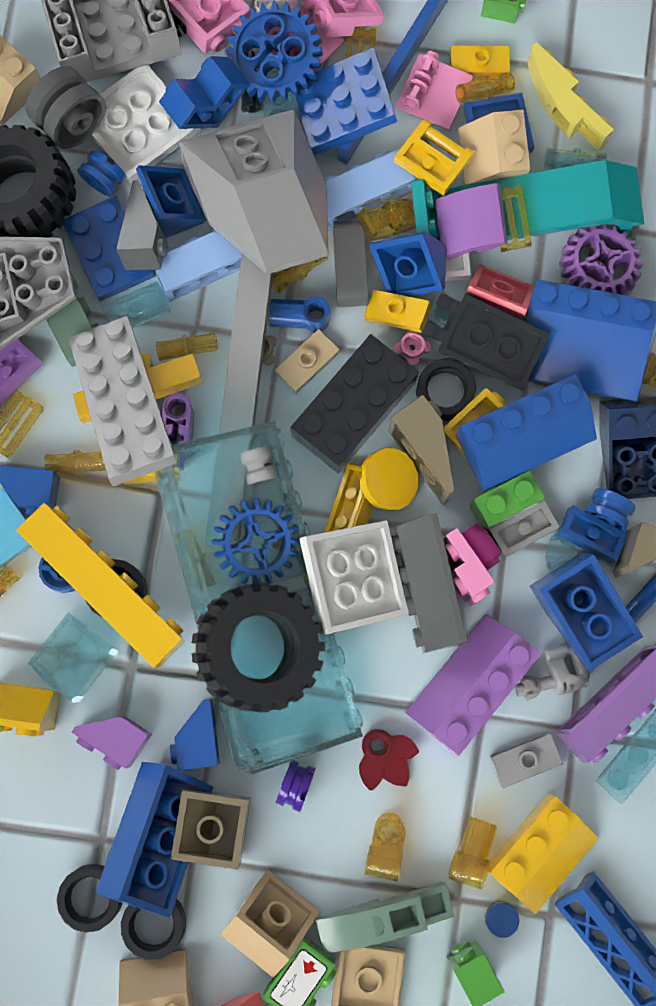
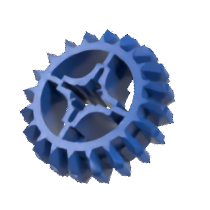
[212,497,300,584]

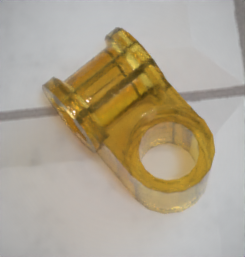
[364,813,405,881]

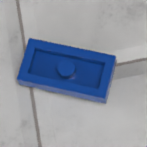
[557,505,628,564]

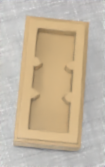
[274,329,340,394]

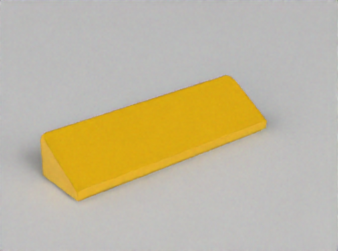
[73,353,203,424]
[324,463,373,533]

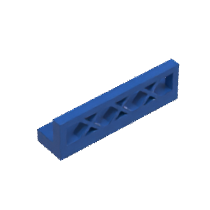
[554,871,656,1006]

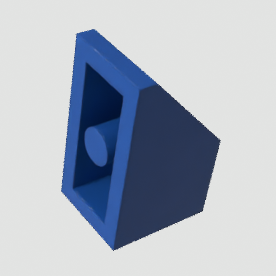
[0,465,61,516]
[170,699,220,771]

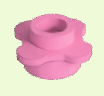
[394,330,431,366]

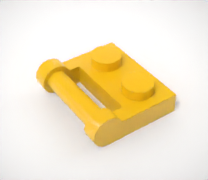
[394,118,475,196]

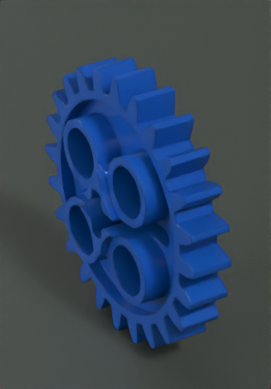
[225,1,323,103]

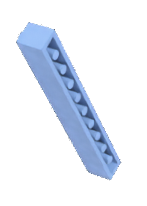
[155,138,431,302]

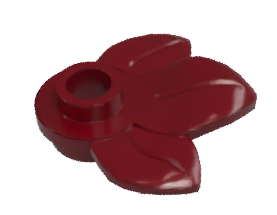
[359,729,419,791]

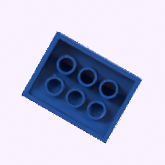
[526,279,656,403]

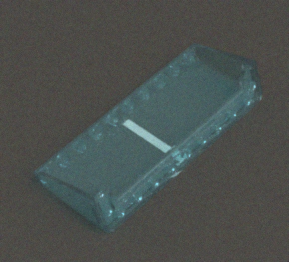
[154,421,363,774]

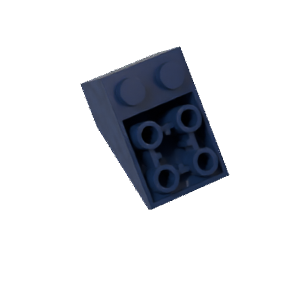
[599,397,656,499]

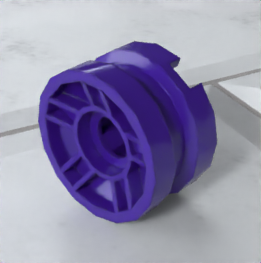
[275,759,316,812]

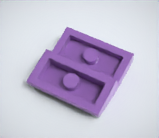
[435,183,508,260]
[0,339,43,405]

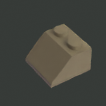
[171,790,251,870]

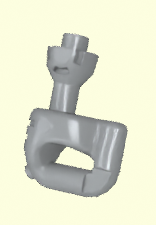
[515,644,590,701]

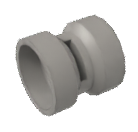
[240,446,279,486]

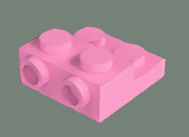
[167,0,250,55]
[303,0,384,37]
[443,528,495,606]

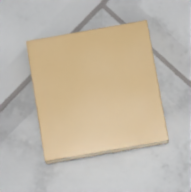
[331,945,406,1006]

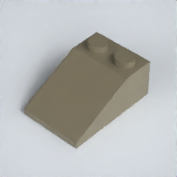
[388,395,454,505]

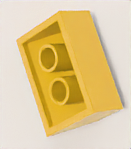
[485,793,599,915]

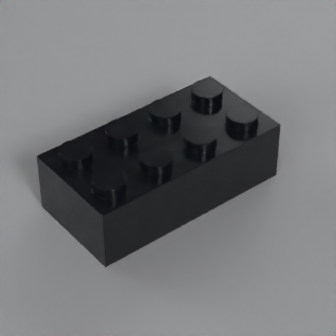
[290,334,419,474]

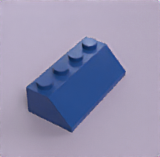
[455,374,597,491]
[95,762,213,918]

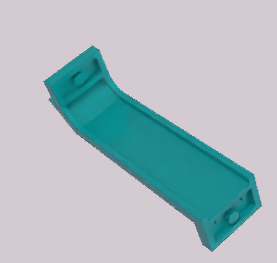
[411,160,645,241]

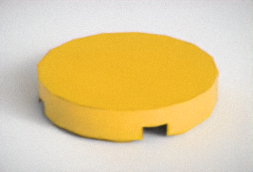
[360,448,419,511]

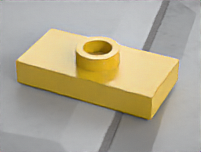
[450,45,510,78]
[364,290,432,333]

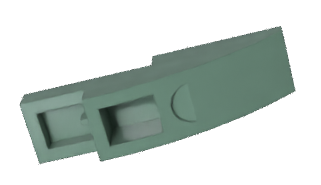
[315,882,455,953]

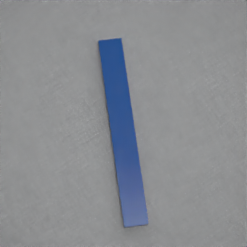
[338,0,448,165]

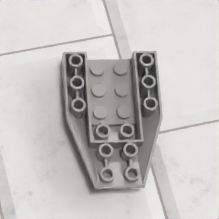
[41,0,182,82]
[179,109,328,274]
[0,237,77,350]

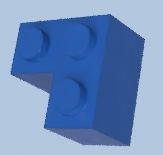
[159,56,250,129]

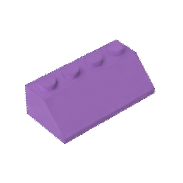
[405,615,541,756]
[555,644,656,764]

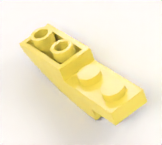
[527,42,614,151]

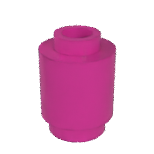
[462,523,502,571]

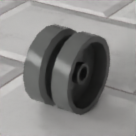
[25,66,106,149]

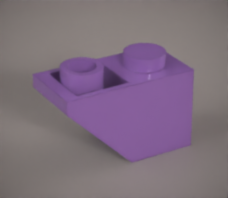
[72,716,152,770]

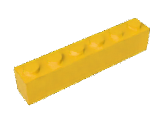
[16,503,186,669]

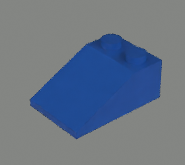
[530,553,643,672]

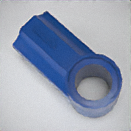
[269,297,330,333]

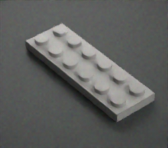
[68,316,177,486]

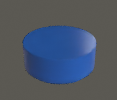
[485,901,519,938]

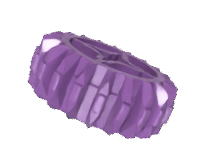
[559,224,643,296]

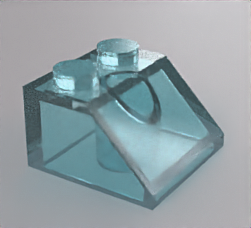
[28,612,119,702]

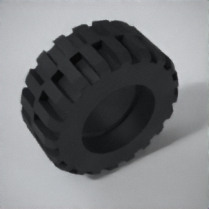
[0,125,77,238]
[191,583,325,713]

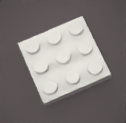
[91,65,201,183]
[299,520,409,635]

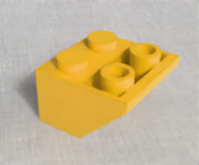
[0,683,61,737]

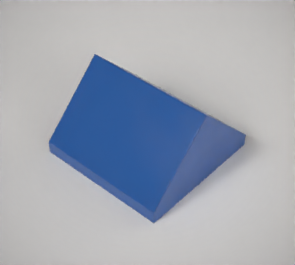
[136,165,207,238]
[369,231,446,297]

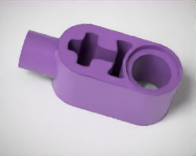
[162,393,194,471]

